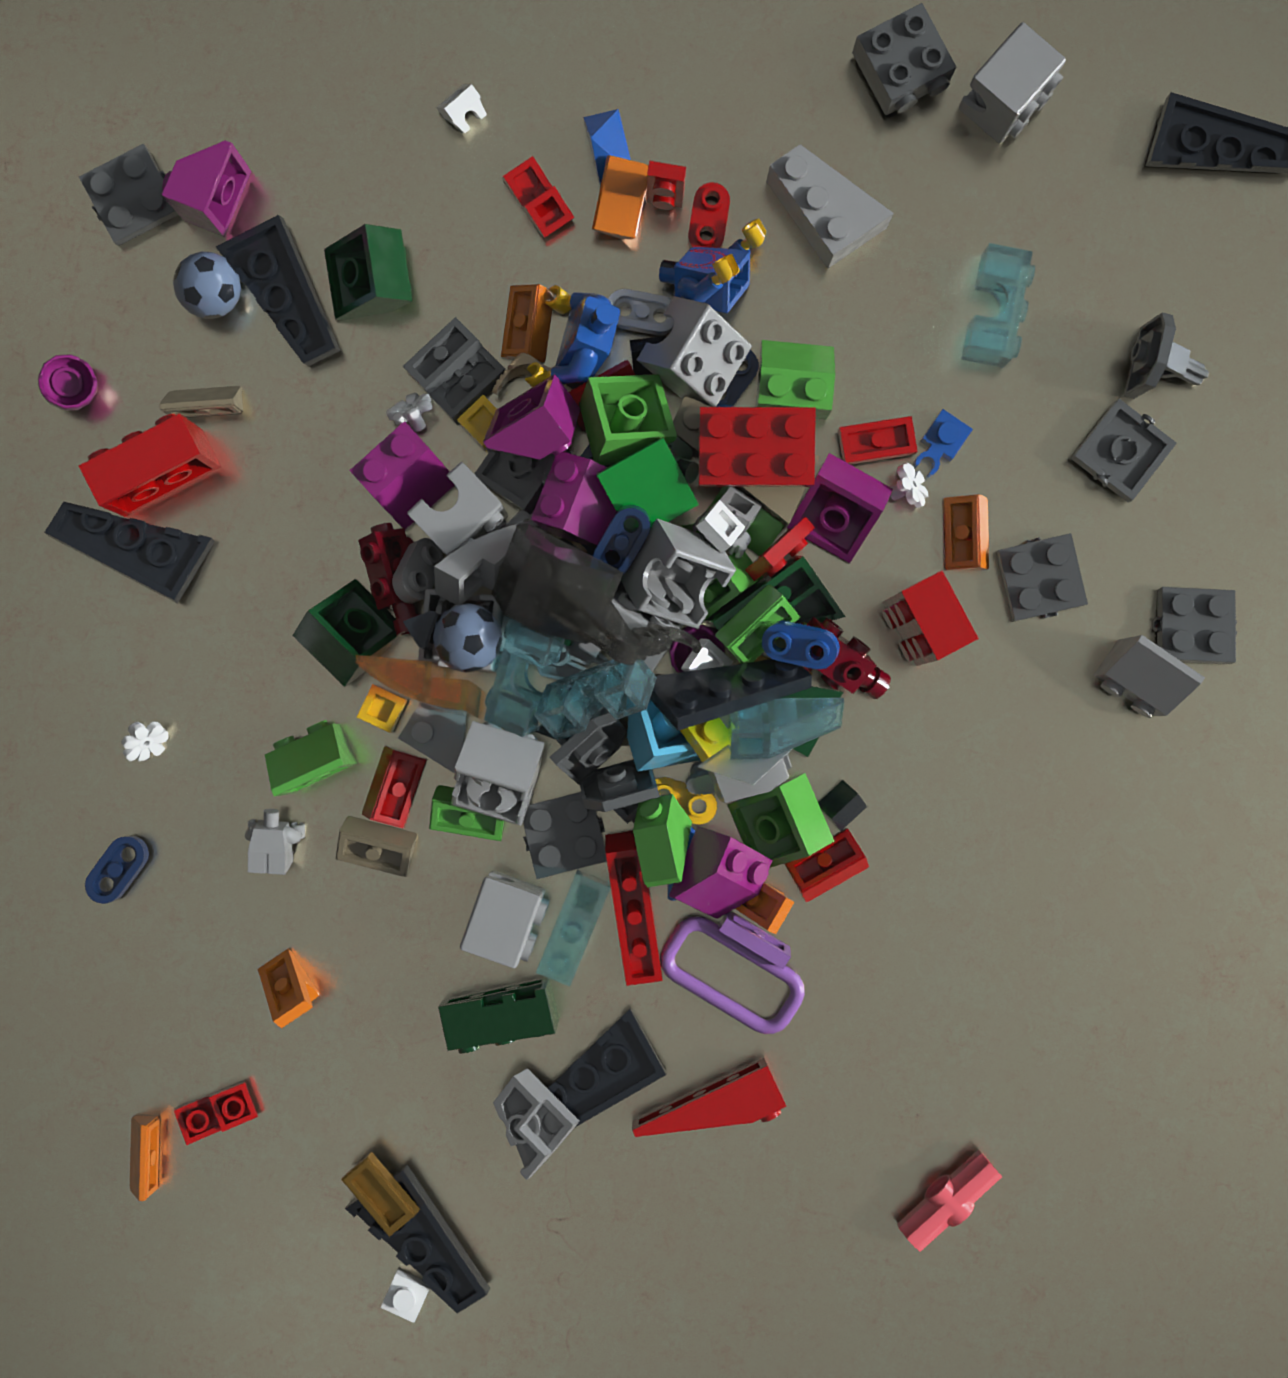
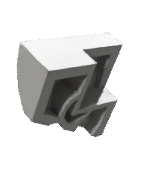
[493,1068,579,1180]

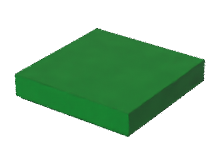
[596,437,699,530]

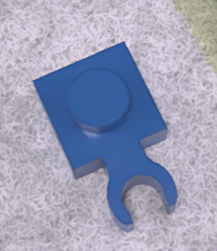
[913,409,973,477]

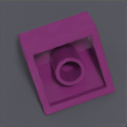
[162,140,252,237]
[483,374,581,460]
[349,421,455,531]
[531,452,616,553]
[787,453,893,563]
[669,826,773,919]

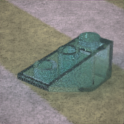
[728,698,844,759]
[536,870,611,986]

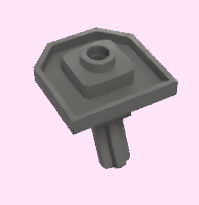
[1124,312,1209,399]
[531,711,627,785]
[579,759,660,824]

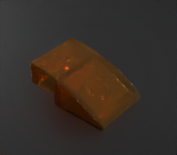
[356,655,481,718]

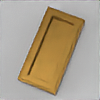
[341,1152,420,1237]

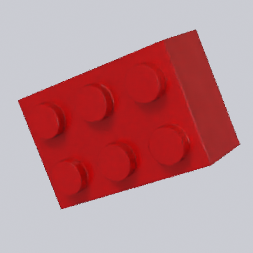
[699,407,816,487]
[79,413,221,517]
[882,570,979,666]

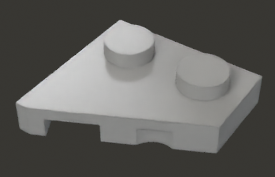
[398,676,469,773]

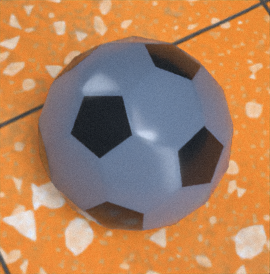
[173,251,241,319]
[433,604,503,673]

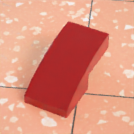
[502,156,575,238]

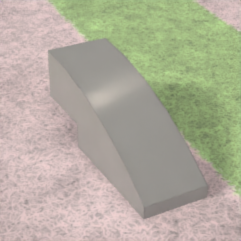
[434,520,539,605]

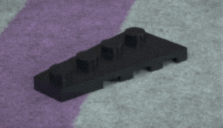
[1146,92,1288,173]
[216,215,340,366]
[44,501,215,604]
[642,659,812,731]
[547,1008,667,1127]
[345,1165,490,1314]

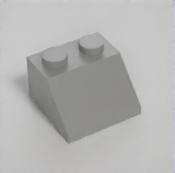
[1094,635,1205,718]

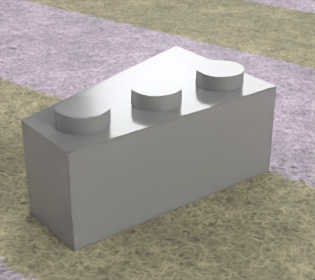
[766,144,894,268]

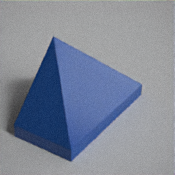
[583,109,631,187]

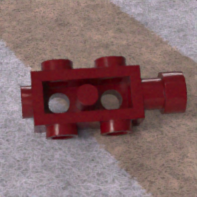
[358,523,420,636]
[800,617,891,699]

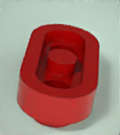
[688,182,730,248]

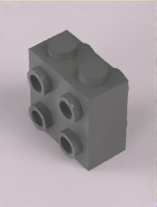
[852,3,956,116]

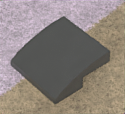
[403,317,506,424]

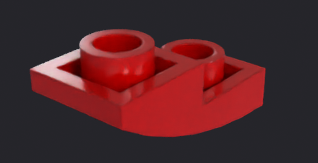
[173,1081,258,1145]

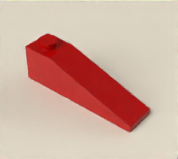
[605,831,663,986]
[632,1058,787,1137]

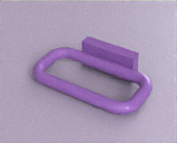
[660,911,805,1034]

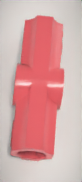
[897,1150,1002,1252]

